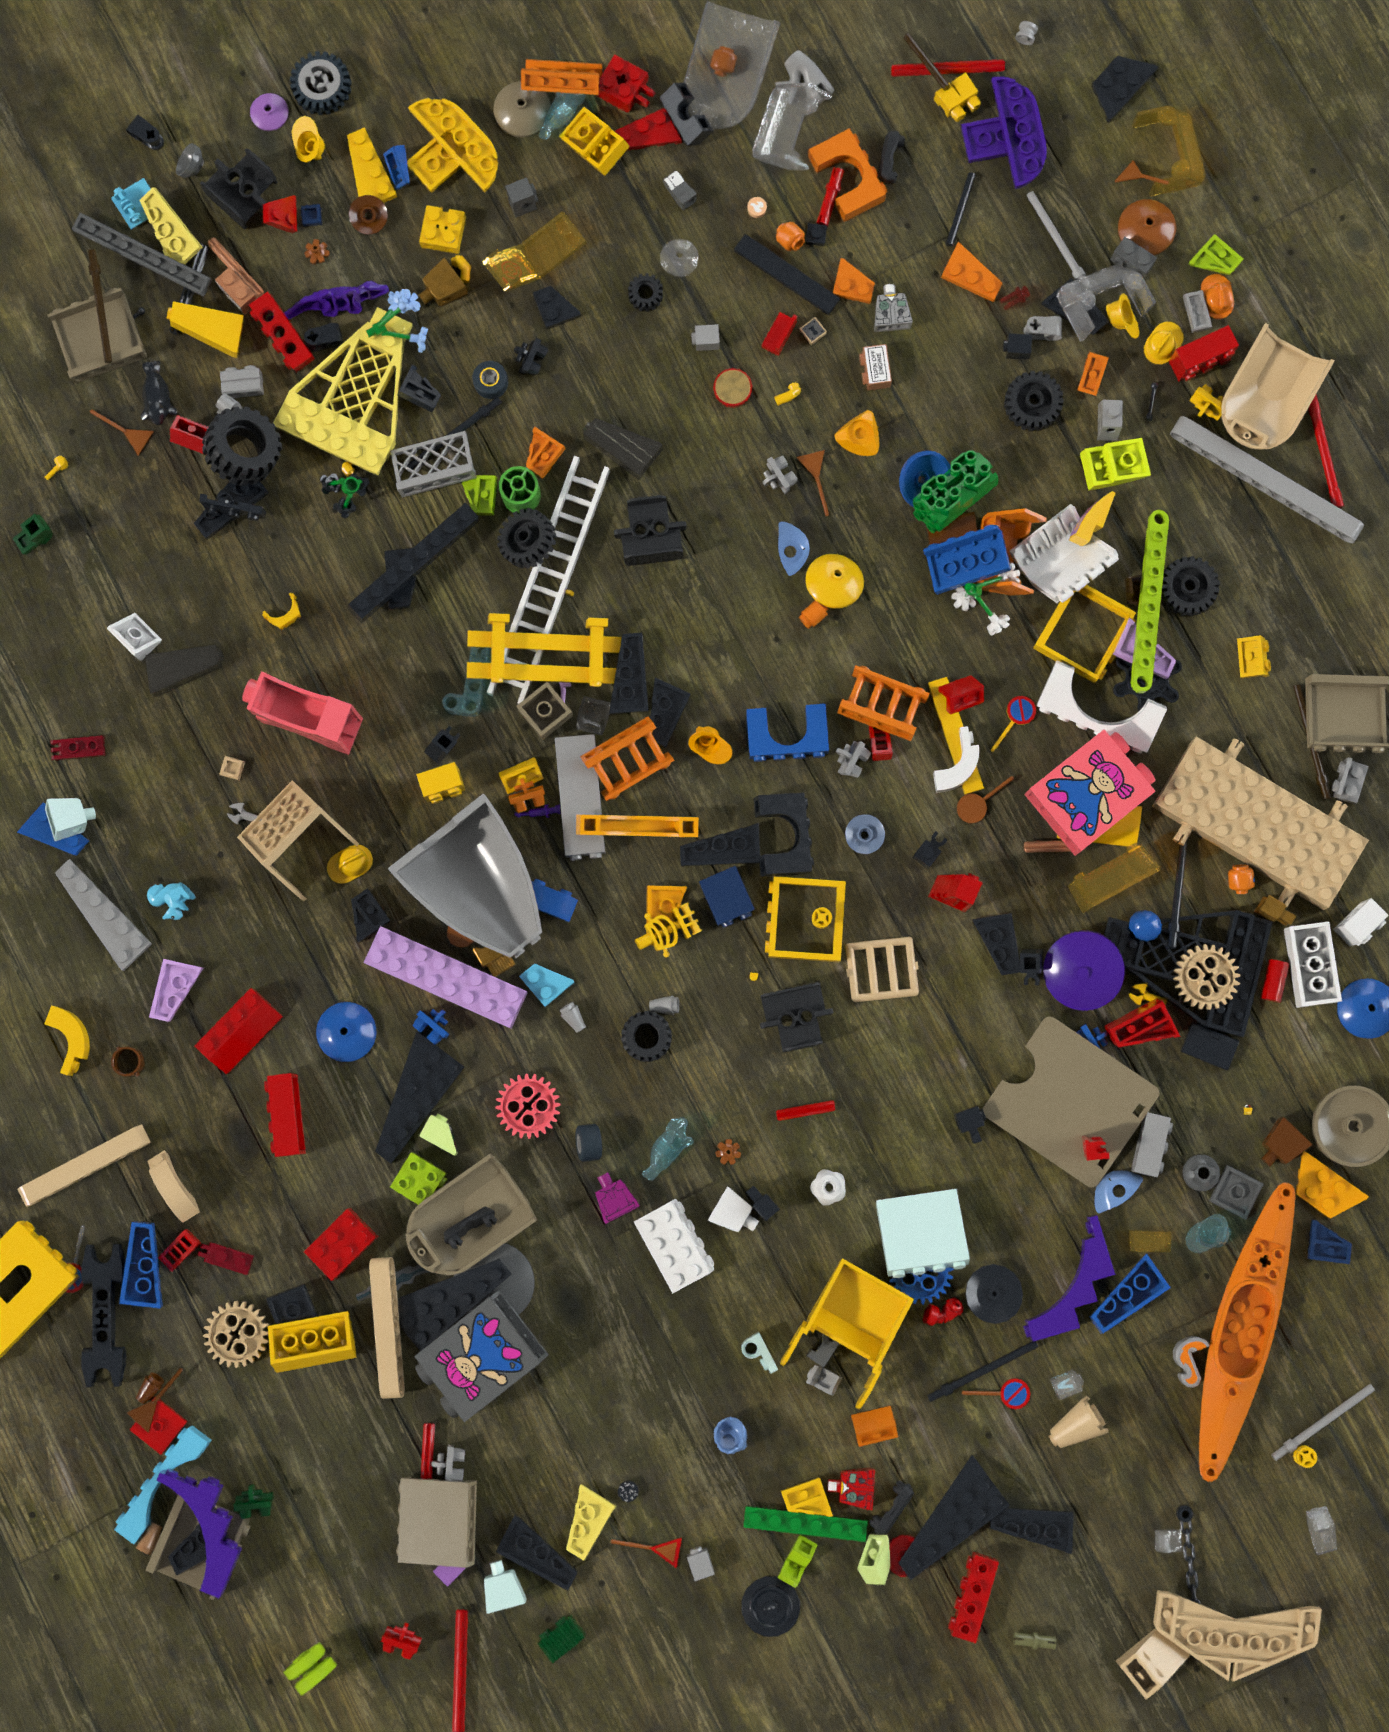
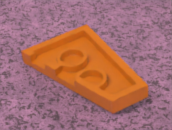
[941,242,1002,302]

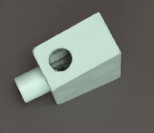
[45,798,96,841]
[484,1560,527,1614]

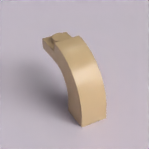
[147,1150,200,1223]

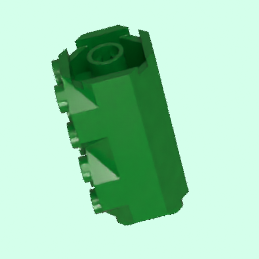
[913,450,998,533]

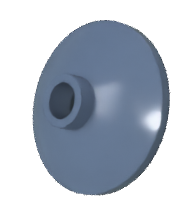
[845,815,885,854]

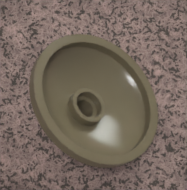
[494,81,551,138]

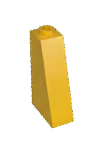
[167,302,244,358]

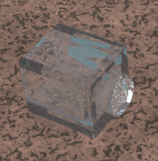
[1050,1370,1084,1400]

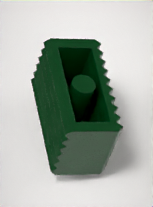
[537,1615,586,1664]

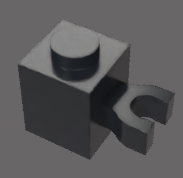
[424,726,461,764]
[912,831,947,870]
[1020,949,1044,986]
[953,1106,986,1144]

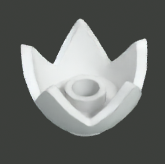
[810,1169,846,1205]

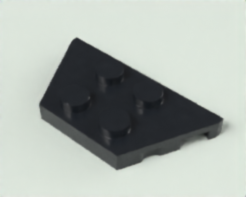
[1091,56,1158,123]

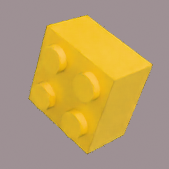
[416,762,465,804]

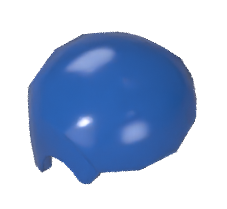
[1129,910,1162,941]

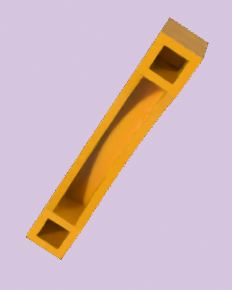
[576,815,699,837]

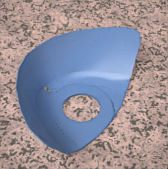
[778,522,810,576]
[1094,1170,1143,1213]

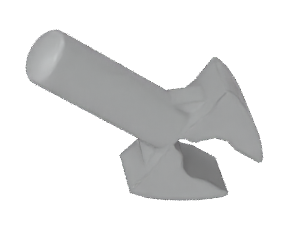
[227,803,263,825]

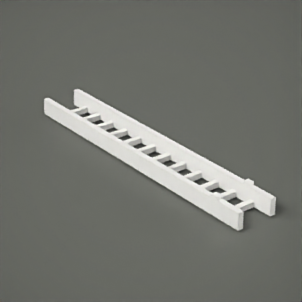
[487,456,610,704]

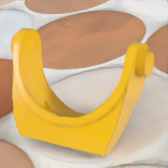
[262,593,301,630]

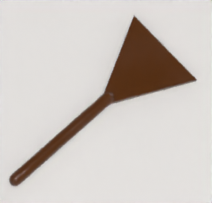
[127,1368,183,1433]

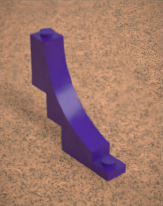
[1023,1215,1115,1341]

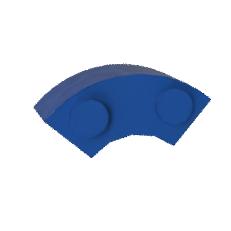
[531,879,578,922]

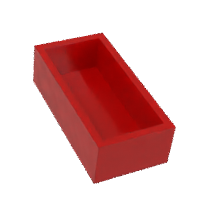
[264,1073,306,1157]

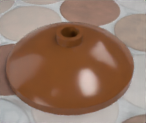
[1118,199,1176,255]

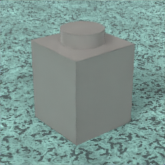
[691,324,719,351]
[687,1546,714,1581]

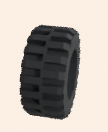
[202,406,282,486]

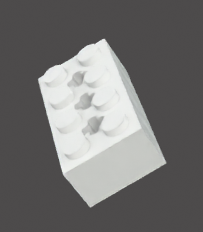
[1284,922,1342,1008]

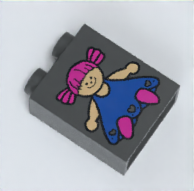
[414,1290,548,1422]

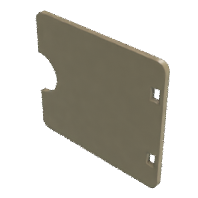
[983,1016,1159,1187]

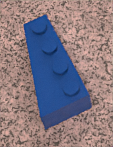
[119,1221,163,1309]
[1089,1254,1170,1334]

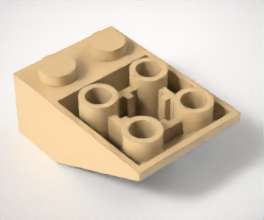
[1116,1628,1190,1699]

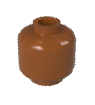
[710,46,737,77]

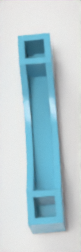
[114,1426,212,1544]

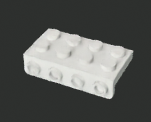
[634,1199,714,1293]

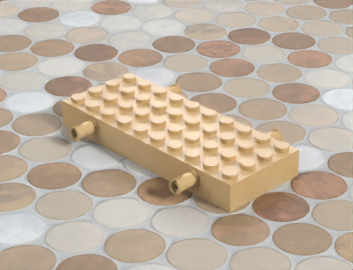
[1152,736,1369,910]

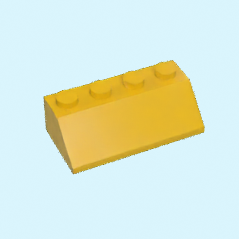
[268,1311,356,1373]

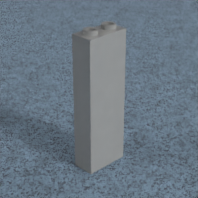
[555,734,606,861]

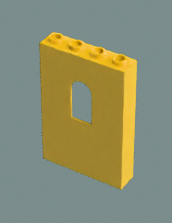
[0,1220,79,1359]

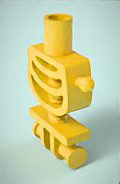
[635,902,702,957]

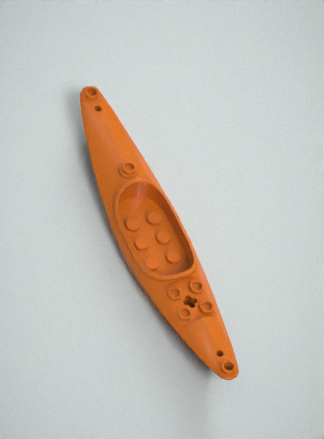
[1199,1183,1295,1482]

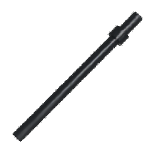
[407,397,502,472]
[1168,836,1188,949]
[927,1341,1038,1402]

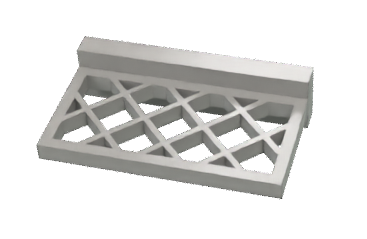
[391,431,477,497]

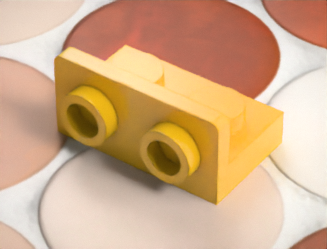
[1237,635,1271,679]

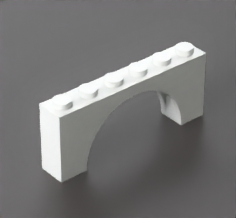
[1037,660,1167,753]

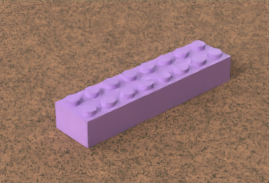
[364,926,528,1029]

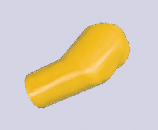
[451,255,471,283]

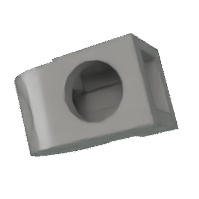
[216,393,242,414]

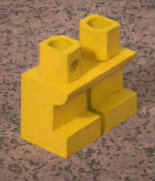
[934,73,981,122]

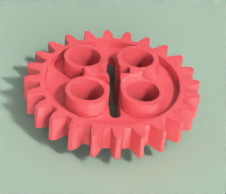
[495,1074,561,1139]

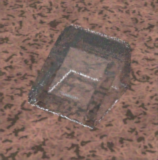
[1155,1530,1181,1553]

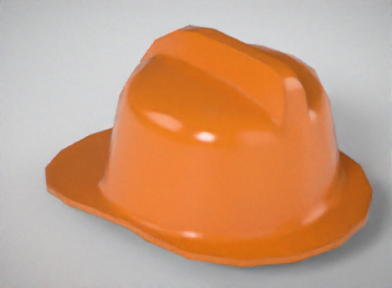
[1201,274,1234,319]

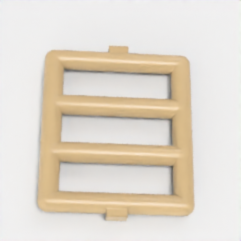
[846,937,919,1002]

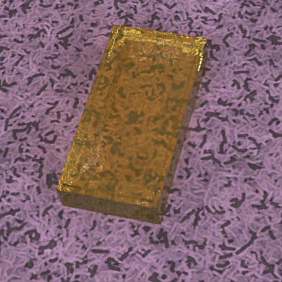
[1129,1231,1171,1253]

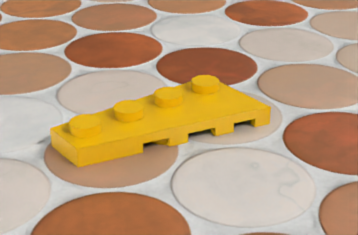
[347,127,397,203]

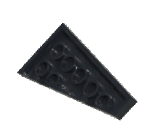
[397,1259,512,1351]

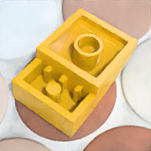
[559,107,630,176]

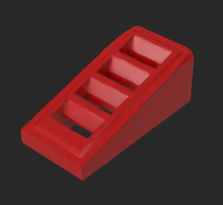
[868,725,893,761]
[158,1229,201,1272]

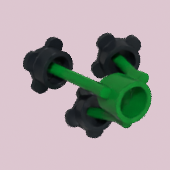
[320,473,369,518]

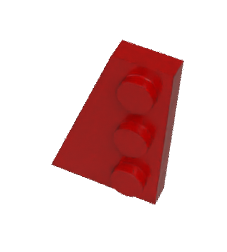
[614,108,682,151]

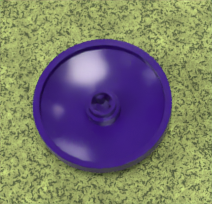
[1043,930,1125,1011]

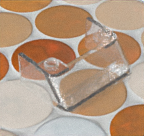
[753,82,832,170]
[1057,265,1156,342]

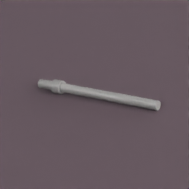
[1027,191,1092,292]
[1271,1384,1375,1461]

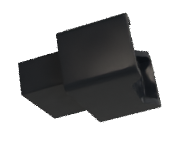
[745,1186,780,1221]

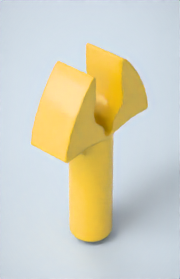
[1129,984,1167,1005]

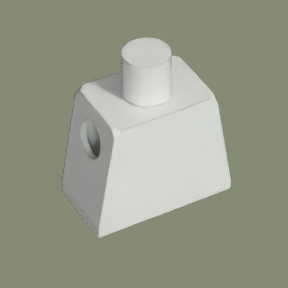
[708,1186,759,1232]

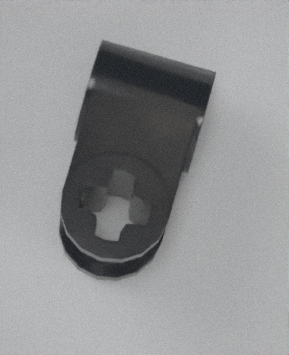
[126,115,164,150]
[304,323,344,352]

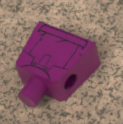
[595,1172,640,1224]

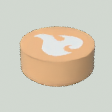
[747,197,767,218]

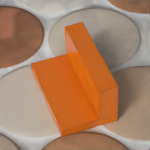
[851,1406,898,1447]

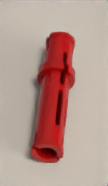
[816,168,845,227]

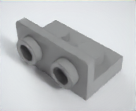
[1332,757,1368,804]

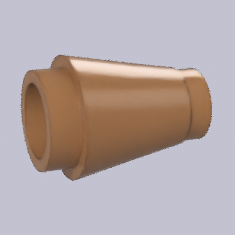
[136,1522,163,1555]

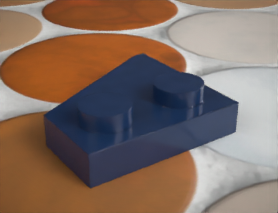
[1307,1220,1352,1264]

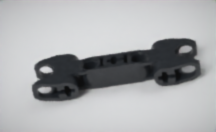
[81,1244,126,1387]

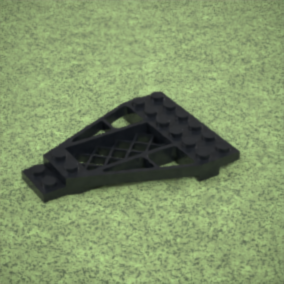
[1104,910,1273,1037]

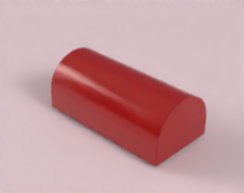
[1260,959,1289,1003]

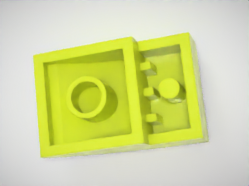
[1080,438,1151,491]

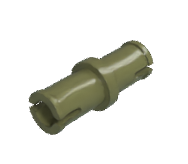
[1013,1632,1056,1650]

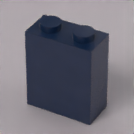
[699,866,755,928]

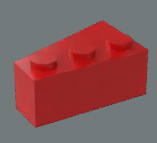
[1104,998,1181,1047]

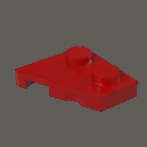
[263,195,297,233]

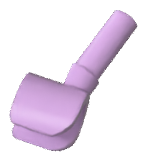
[559,682,571,703]

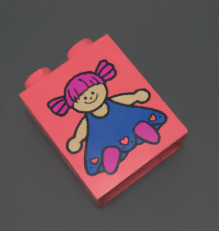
[1024,730,1156,856]

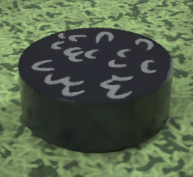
[618,1480,638,1502]

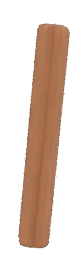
[207,237,264,298]

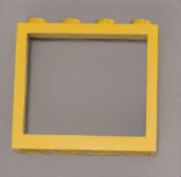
[1033,585,1136,683]
[765,876,846,962]

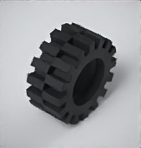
[628,273,663,312]

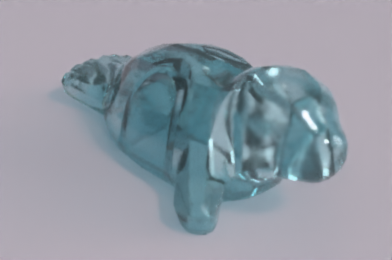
[539,92,586,140]
[642,1117,694,1181]

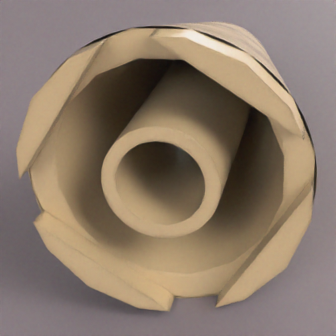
[1049,1396,1108,1448]

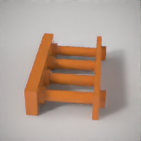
[521,59,603,95]
[837,665,930,741]
[580,717,675,801]

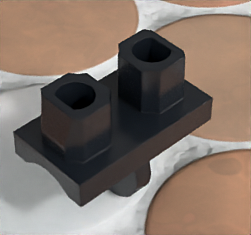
[513,338,548,375]

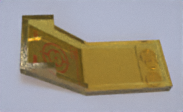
[482,211,587,292]

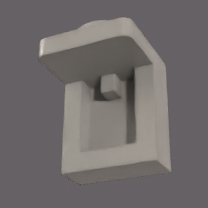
[806,1364,842,1396]

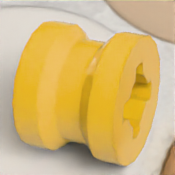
[811,907,832,929]
[1293,1445,1317,1468]

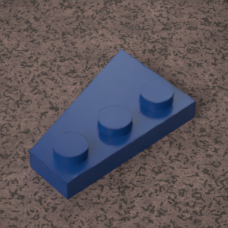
[17,802,89,856]

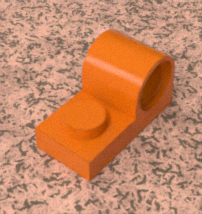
[1077,351,1109,396]

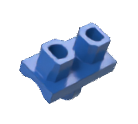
[413,1009,449,1045]
[1076,1024,1109,1048]

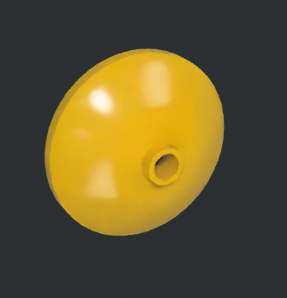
[805,554,864,608]

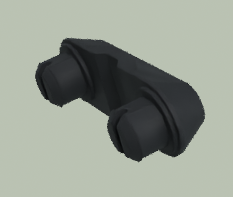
[878,131,905,184]
[444,1207,497,1249]
[870,1481,914,1535]

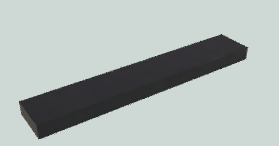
[734,234,840,316]

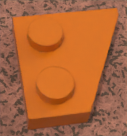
[833,258,875,304]
[526,427,566,479]

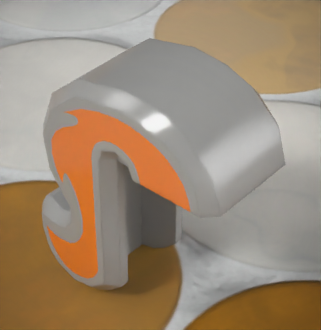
[1173,1336,1210,1388]

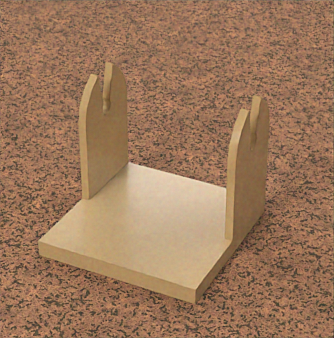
[237,780,359,901]

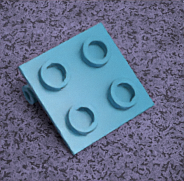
[111,178,150,230]

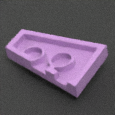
[1113,618,1176,679]
[149,959,203,1022]

